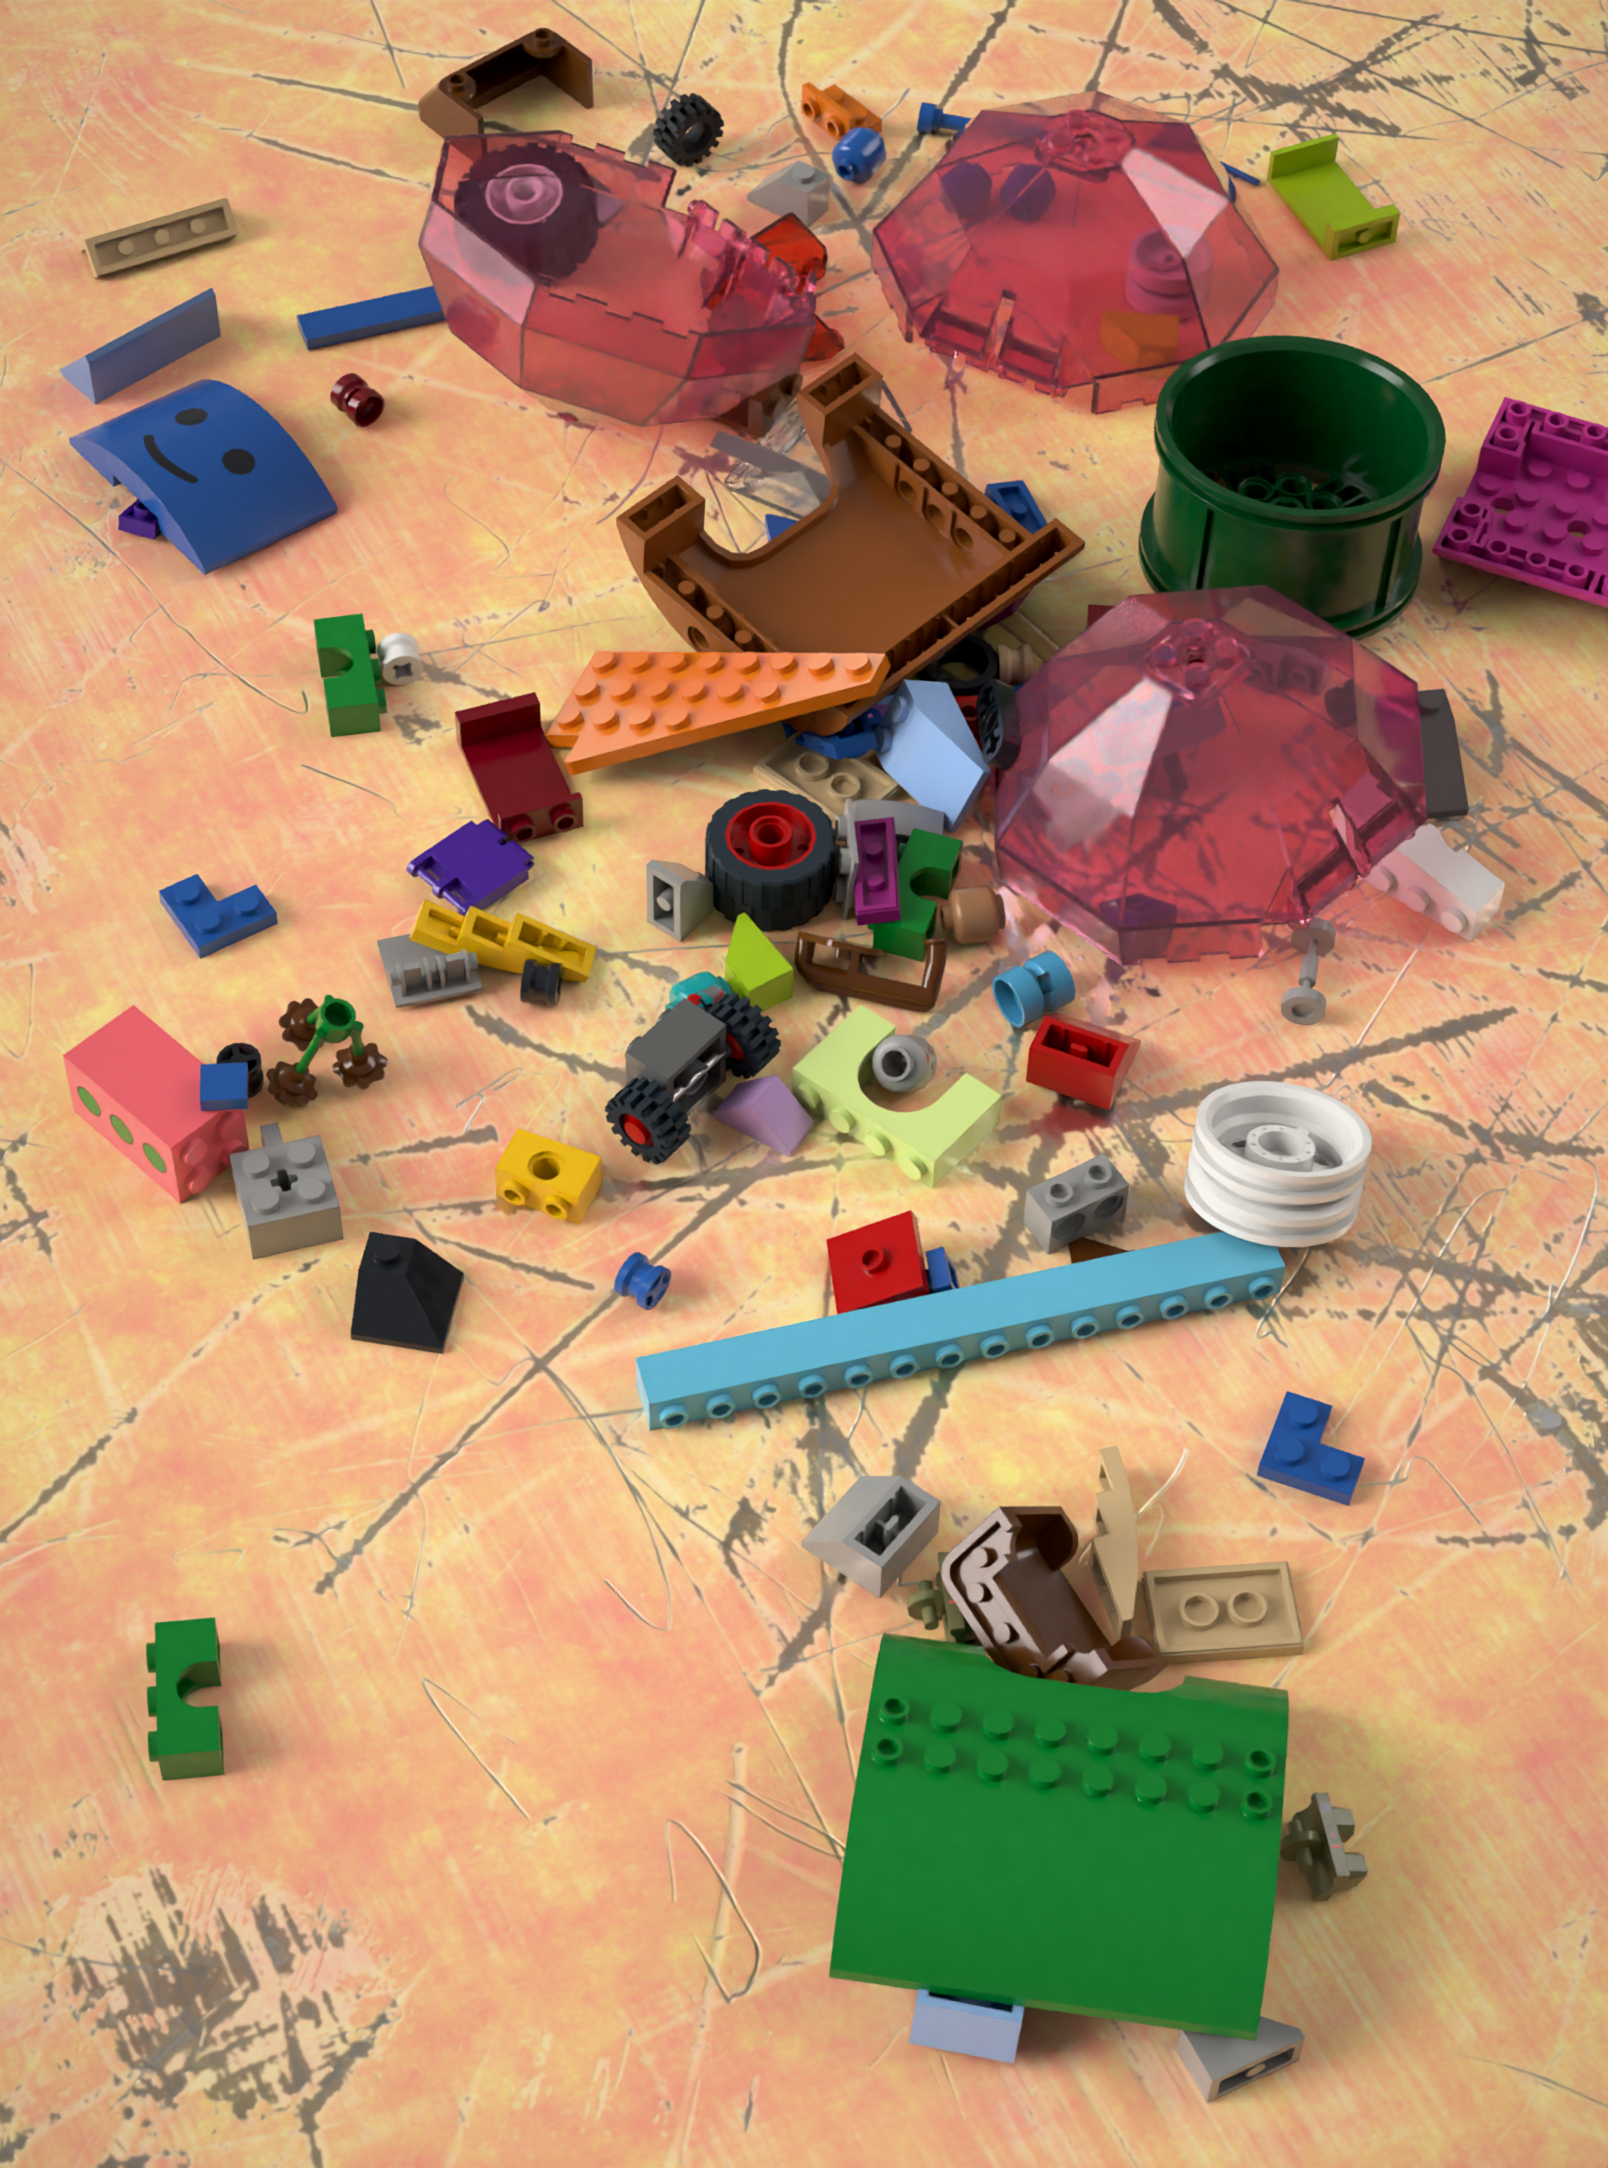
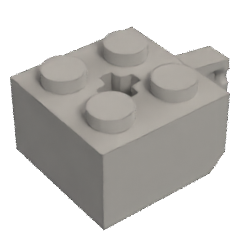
[229,1122,344,1259]

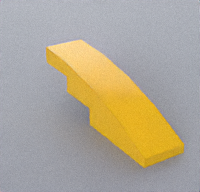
[409,899,597,982]

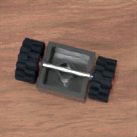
[605,993,781,1164]

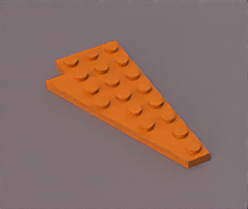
[545,651,891,775]

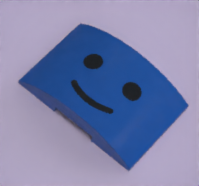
[69,379,338,575]

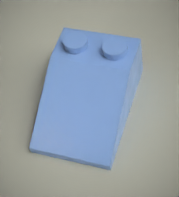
[874,679,991,832]
[909,1989,1025,2064]

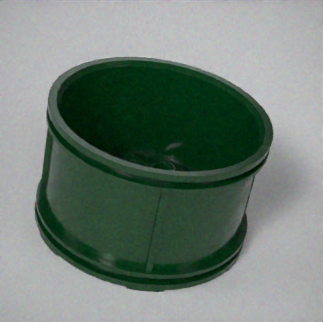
[1138,335,1446,653]

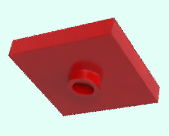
[826,1210,929,1314]

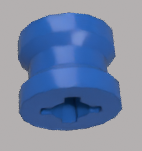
[614,1252,671,1310]

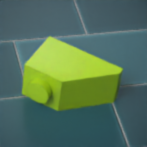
[725,912,793,1013]

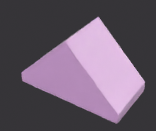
[714,1074,814,1157]

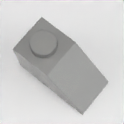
[747,160,830,229]
[646,860,714,943]
[1175,2016,1305,2103]

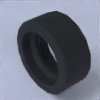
[920,634,999,697]

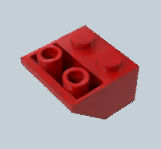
[1026,1012,1141,1110]

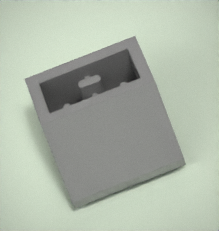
[802,1476,941,1599]

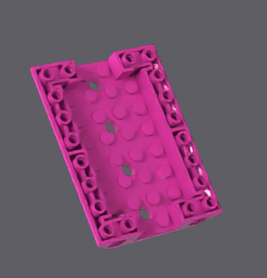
[1432,397,1608,608]

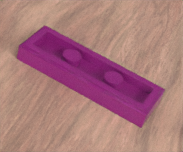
[854,817,901,925]

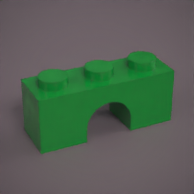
[313,613,387,737]
[868,828,963,962]
[146,1617,224,1781]

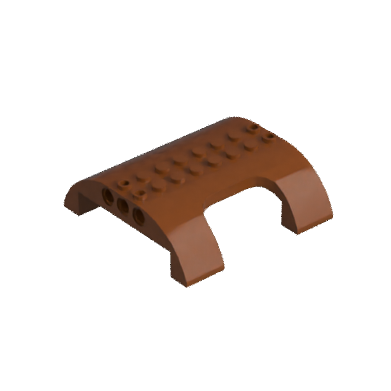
[616,353,1085,736]

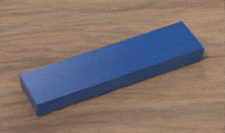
[297,283,456,350]

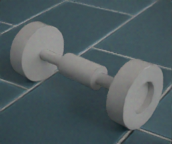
[1281,917,1336,1025]

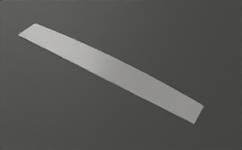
[710,430,830,498]

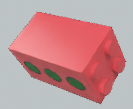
[63,1005,250,1204]

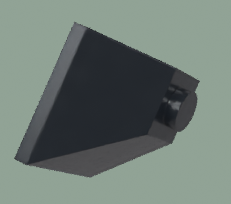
[350,1232,464,1354]

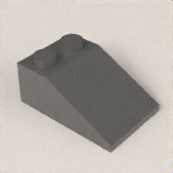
[1356,689,1469,820]

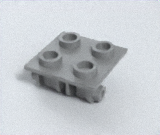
[832,798,859,920]
[377,933,482,1008]

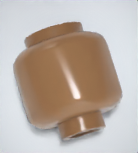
[940,885,1006,944]

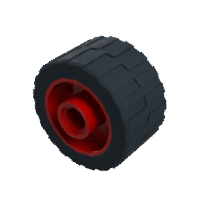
[705,789,836,932]

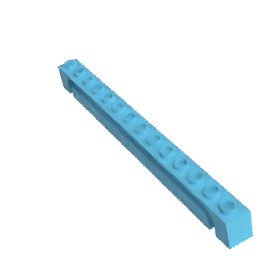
[635,1231,1285,1431]

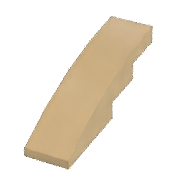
[1089,1445,1138,1641]

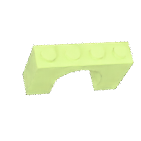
[792,1005,1002,1189]

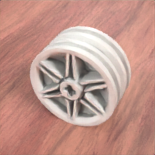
[1184,1081,1372,1247]

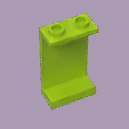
[1267,133,1400,261]

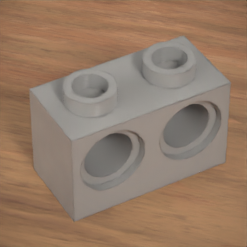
[1023,1153,1129,1255]

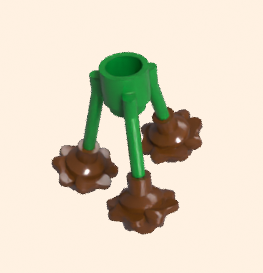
[266,995,388,1108]

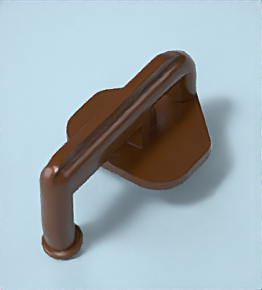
[794,932,950,1012]

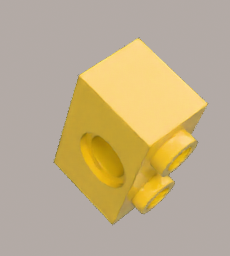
[494,1128,602,1225]

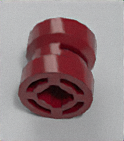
[330,373,385,427]

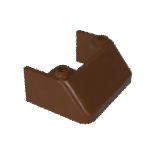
[418,28,593,161]

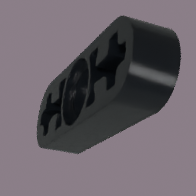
[976,678,1022,771]

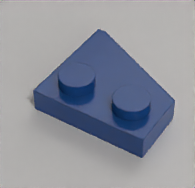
[782,713,878,760]

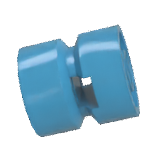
[992,951,1076,1028]

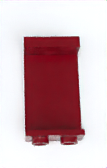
[455,692,584,843]

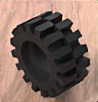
[653,93,724,167]

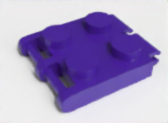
[406,819,534,916]

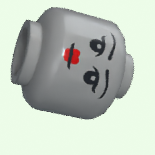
[872,1035,937,1092]

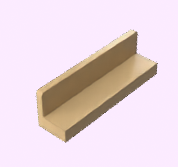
[78,197,239,278]

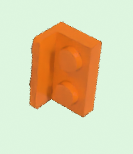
[801,82,882,141]

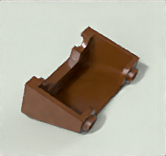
[941,1506,1168,1691]

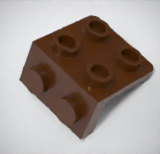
[696,352,803,439]

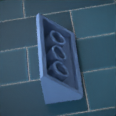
[59,288,221,405]

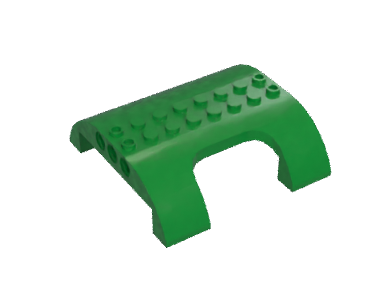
[829,1632,1289,2041]

